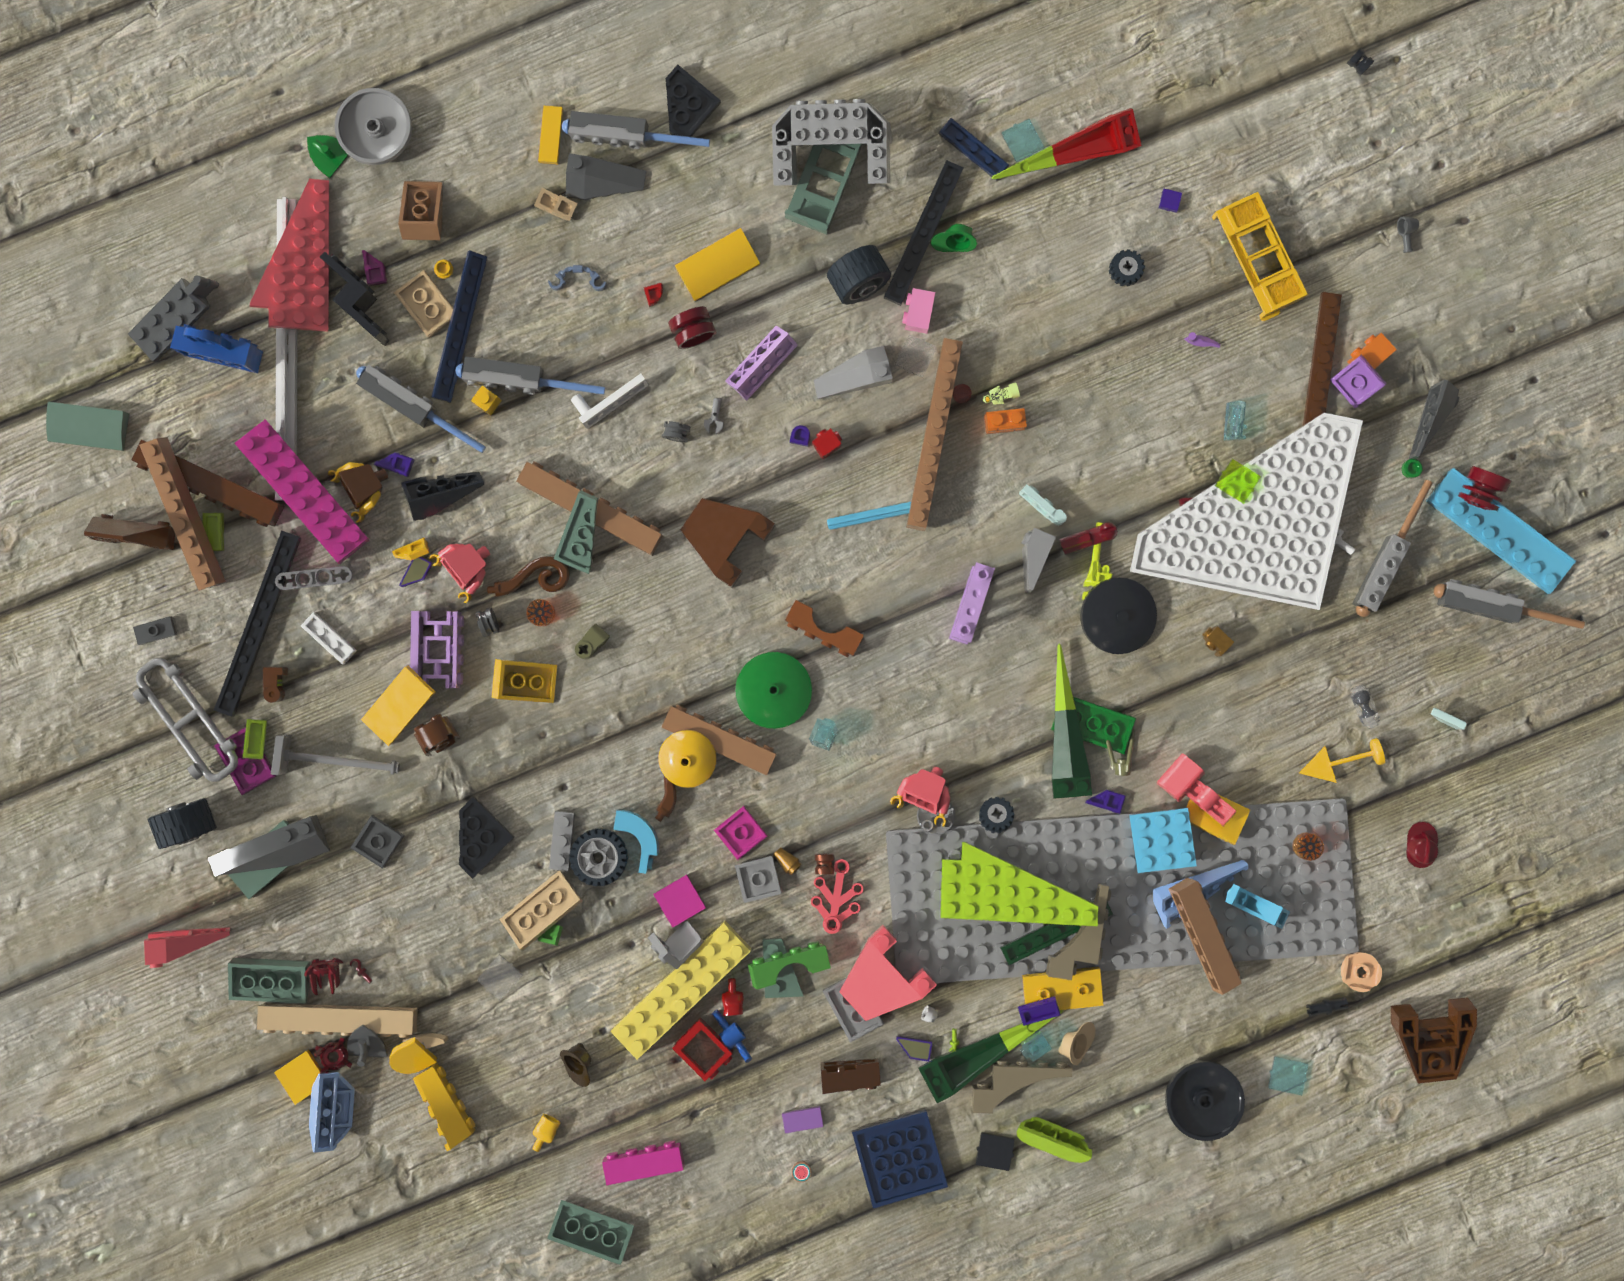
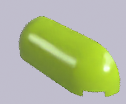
[1017,1117,1092,1163]

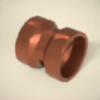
[815,853,834,875]

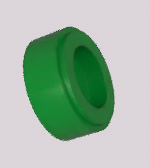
[1401,459,1423,479]

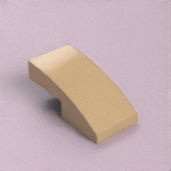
[534,188,578,221]
[403,1033,449,1049]

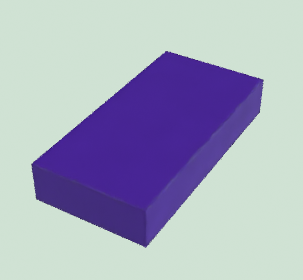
[1018,996,1061,1026]

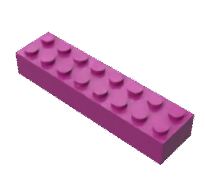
[234,419,370,565]

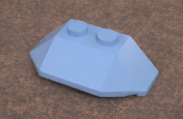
[309,1072,355,1153]

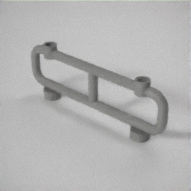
[132,658,238,782]

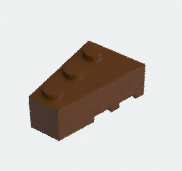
[821,1058,881,1094]

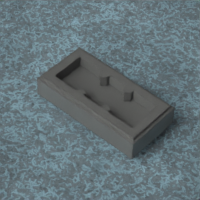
[133,616,177,646]

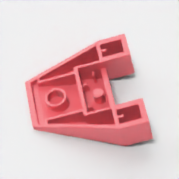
[839,925,937,1021]
[144,927,230,968]

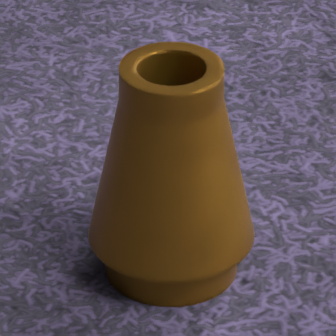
[773,847,802,876]

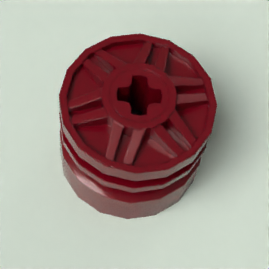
[1458,466,1512,512]

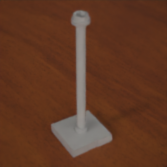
[271,735,400,775]

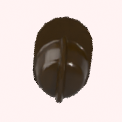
[560,1043,592,1087]

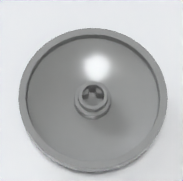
[335,88,412,165]

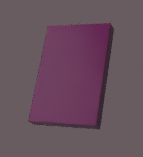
[214,727,277,795]

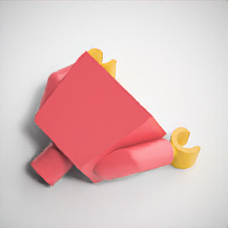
[429,543,490,603]
[890,767,950,827]

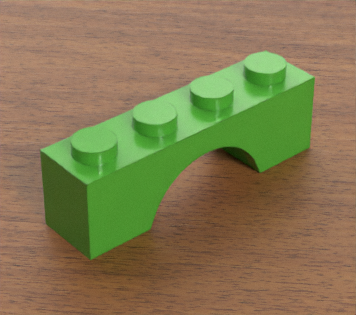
[748,942,831,990]

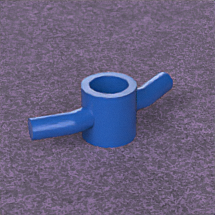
[712,1009,752,1063]

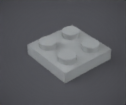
[735,856,782,903]

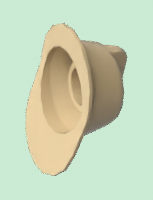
[1058,1022,1095,1065]

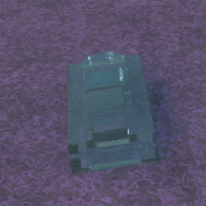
[1224,401,1247,441]

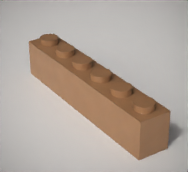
[662,705,776,775]
[1169,878,1242,995]

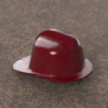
[1406,822,1439,868]

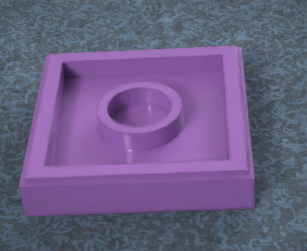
[1330,354,1387,408]

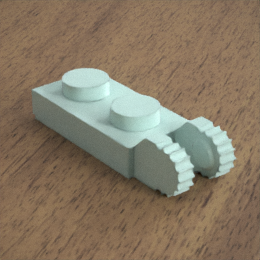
[1019,484,1067,526]

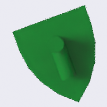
[307,135,348,178]

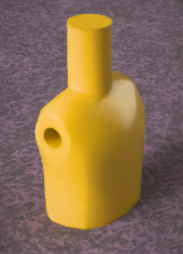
[532,1114,561,1152]

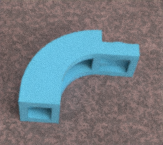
[614,810,659,874]
[1225,884,1290,929]

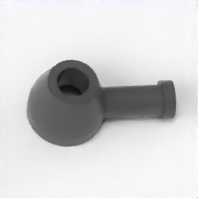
[1397,216,1419,253]

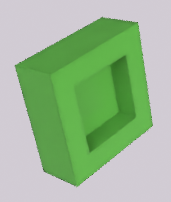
[537,924,563,946]

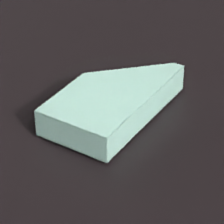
[1431,708,1467,730]

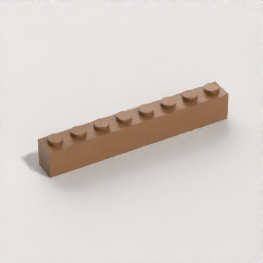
[139,437,226,591]
[516,461,663,556]

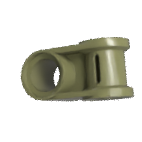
[575,624,610,659]

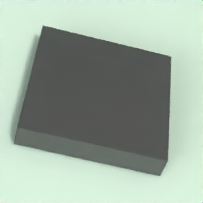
[351,815,405,869]

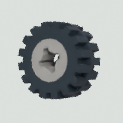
[1109,249,1145,287]
[979,797,1014,834]

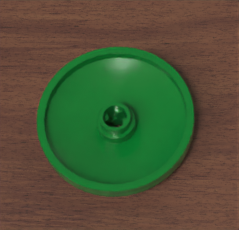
[735,652,812,729]

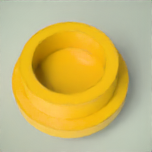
[434,259,454,279]

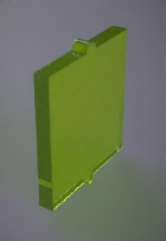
[1215,459,1261,504]

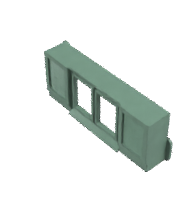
[785,144,863,235]

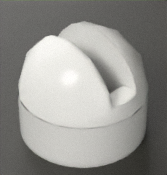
[921,1005,938,1022]

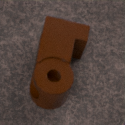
[263,667,288,703]

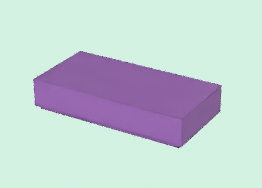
[782,1106,823,1133]

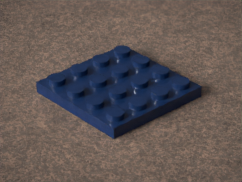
[852,1110,948,1208]

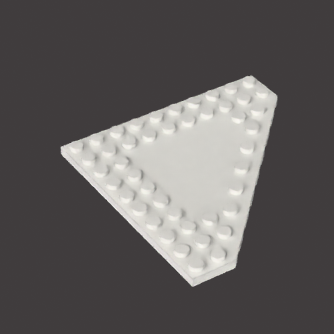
[1130,413,1363,610]

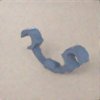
[548,265,607,291]

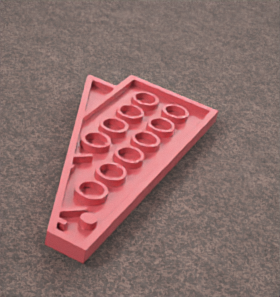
[250,178,329,332]

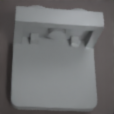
[648,921,703,969]

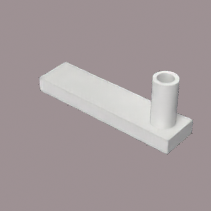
[571,374,649,429]

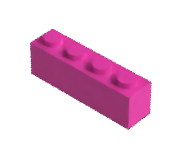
[602,1141,685,1186]

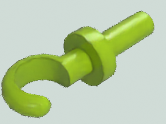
[949,1028,959,1052]

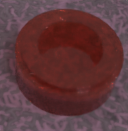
[952,384,972,404]

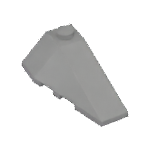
[814,346,893,399]

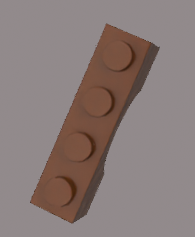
[785,600,864,657]

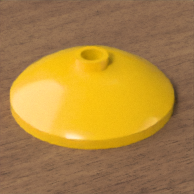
[659,730,717,788]

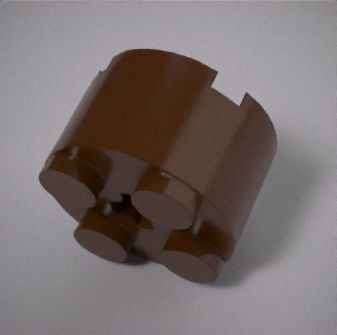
[414,714,460,756]

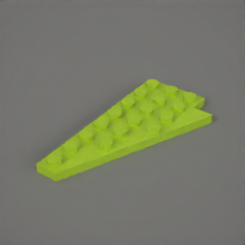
[940,842,1098,926]

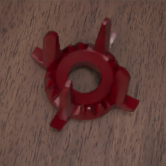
[304,958,343,995]
[314,1037,352,1074]

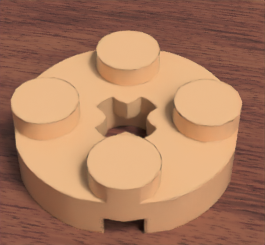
[1341,952,1382,992]

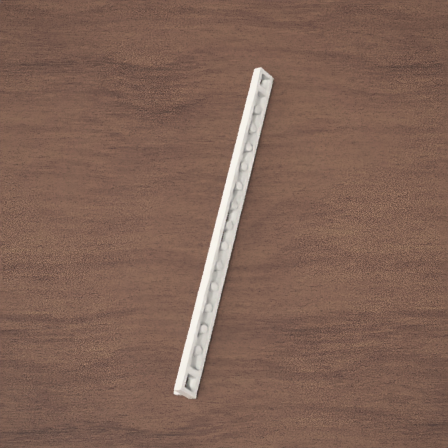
[275,197,298,501]

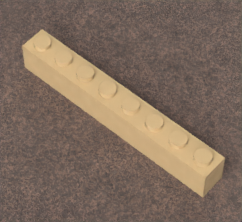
[257,1003,418,1038]

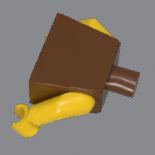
[328,462,389,523]

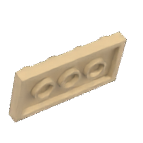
[499,870,582,950]

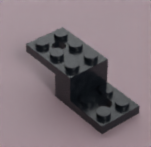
[320,252,389,346]

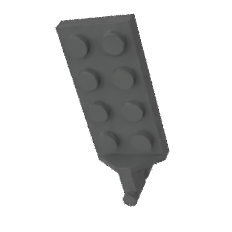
[128,275,219,362]

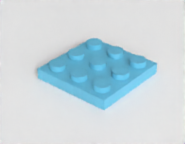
[1129,808,1197,873]

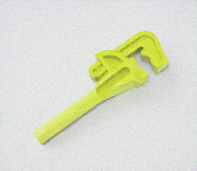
[1082,522,1113,600]

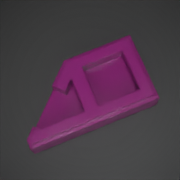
[362,250,387,286]

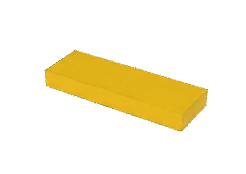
[538,105,563,165]

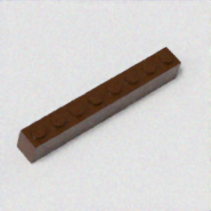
[131,440,285,527]

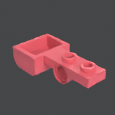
[1156,753,1236,827]

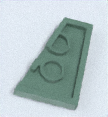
[763,938,804,998]

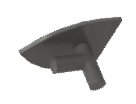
[347,1025,387,1067]

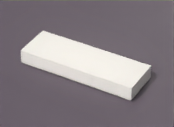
[301,612,357,665]

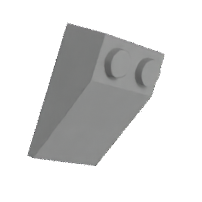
[1021,528,1056,593]

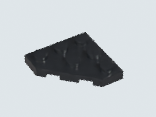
[665,64,721,145]
[459,797,514,879]

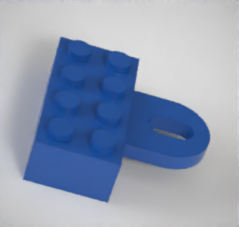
[170,324,263,374]

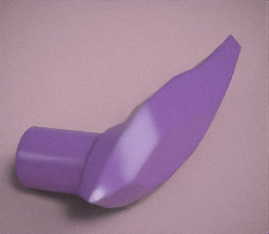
[1184,332,1220,348]

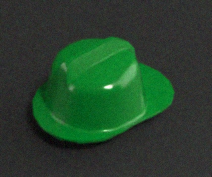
[931,224,977,252]

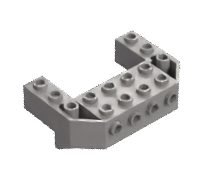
[772,99,892,185]

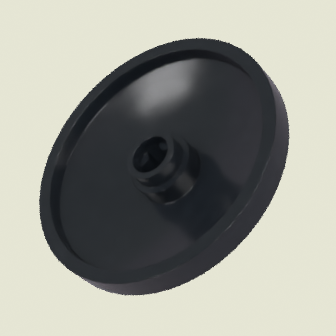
[1080,577,1157,654]
[1165,1061,1245,1141]

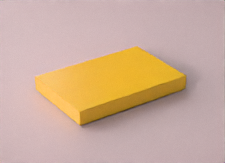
[1186,794,1250,845]

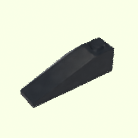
[401,472,484,521]

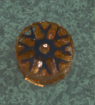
[526,599,555,627]
[1292,832,1324,861]

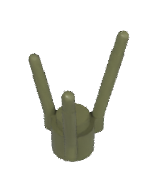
[1106,729,1135,776]

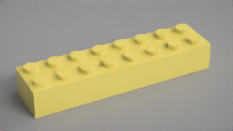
[610,921,751,1060]

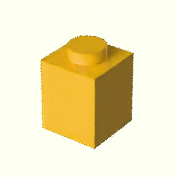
[471,386,502,416]

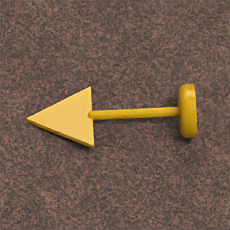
[1299,738,1385,783]

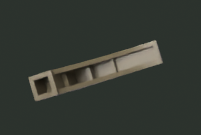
[1046,883,1111,980]
[972,1060,1072,1114]

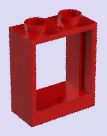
[672,1017,733,1081]

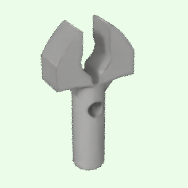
[704,398,724,435]

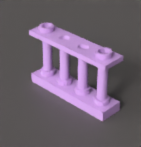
[949,562,995,645]

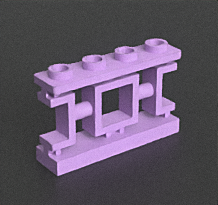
[410,611,464,689]

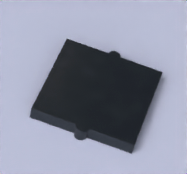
[976,1132,1015,1171]

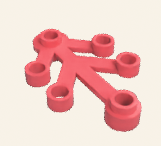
[811,859,863,934]

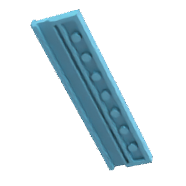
[1426,468,1576,594]

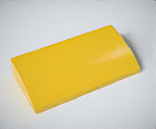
[675,228,760,301]

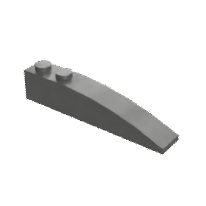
[208,815,331,876]

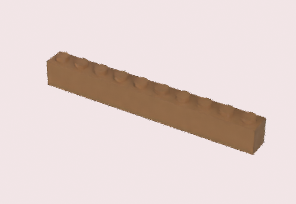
[906,338,963,531]

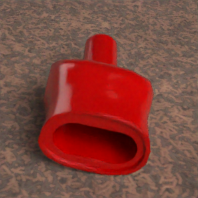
[722,978,744,1016]

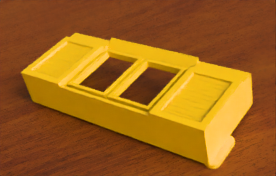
[1212,192,1308,321]

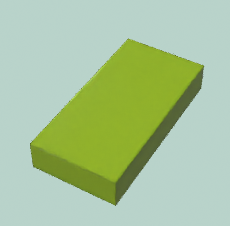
[202,513,224,551]
[243,719,267,759]

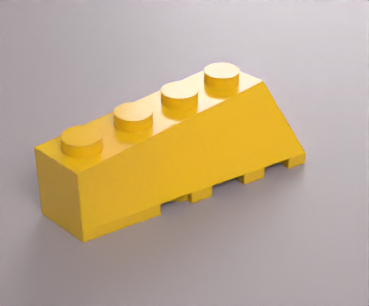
[413,1063,476,1152]

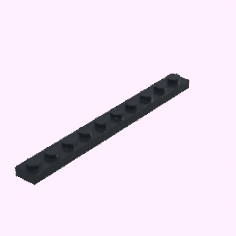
[214,530,301,717]

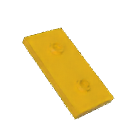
[1022,966,1103,1010]

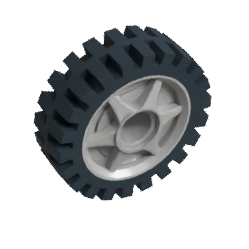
[569,828,628,887]

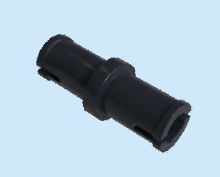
[1306,997,1348,1017]

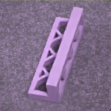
[725,326,798,401]

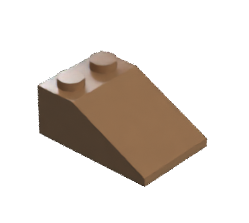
[398,181,443,240]

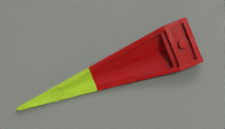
[992,108,1142,179]

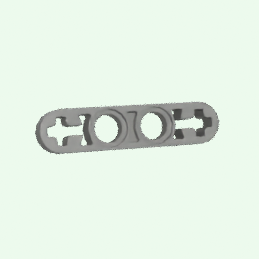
[275,566,353,590]

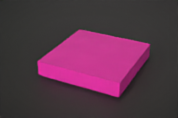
[714,806,768,860]
[653,874,706,928]

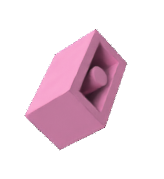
[902,288,935,334]

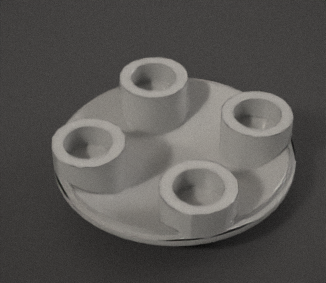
[917,803,956,835]

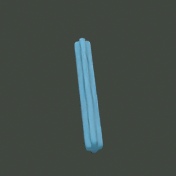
[827,502,911,530]

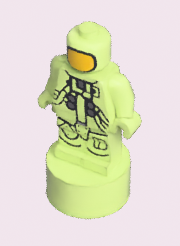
[983,382,1020,405]

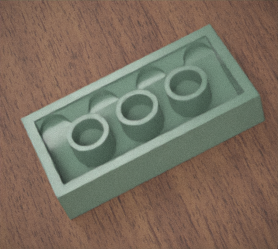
[46,402,129,451]
[228,958,310,1004]
[547,1200,634,1265]

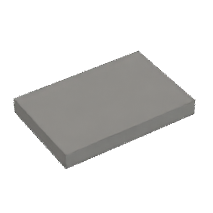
[823,976,884,1042]

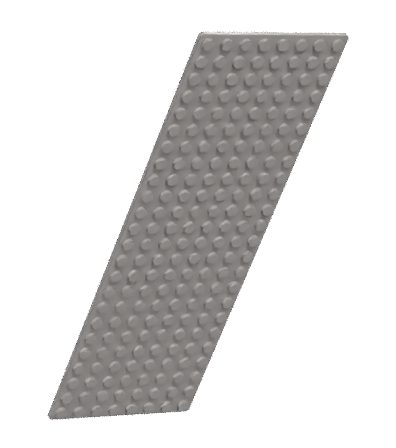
[886,798,1359,983]

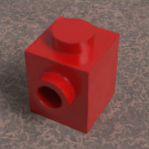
[812,428,842,459]

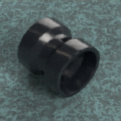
[1347,48,1374,76]

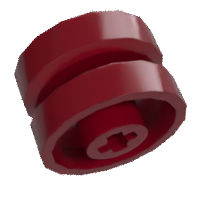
[668,306,717,349]

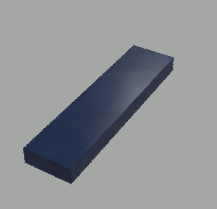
[939,118,1009,181]

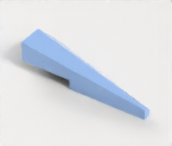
[1153,860,1248,929]

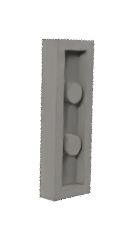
[549,811,575,871]

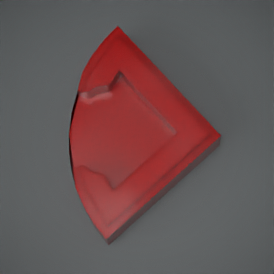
[644,283,663,307]

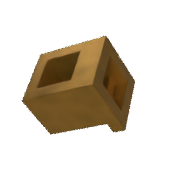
[1202,626,1234,657]

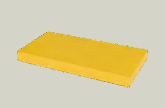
[361,665,436,746]

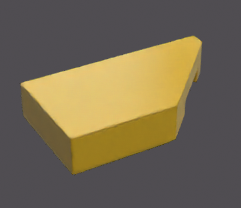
[392,537,429,560]

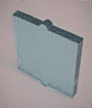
[1001,119,1044,162]
[1268,1056,1308,1096]

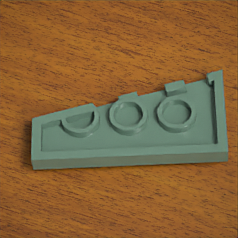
[554,490,598,574]

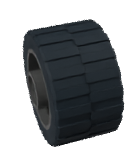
[827,245,891,305]
[147,798,217,849]

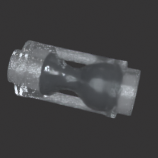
[1350,684,1381,729]

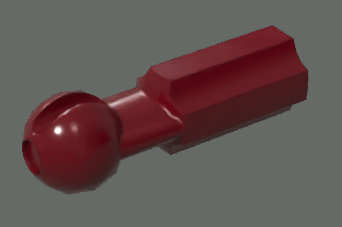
[1059,522,1118,555]

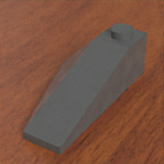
[566,153,647,200]
[1409,379,1459,459]

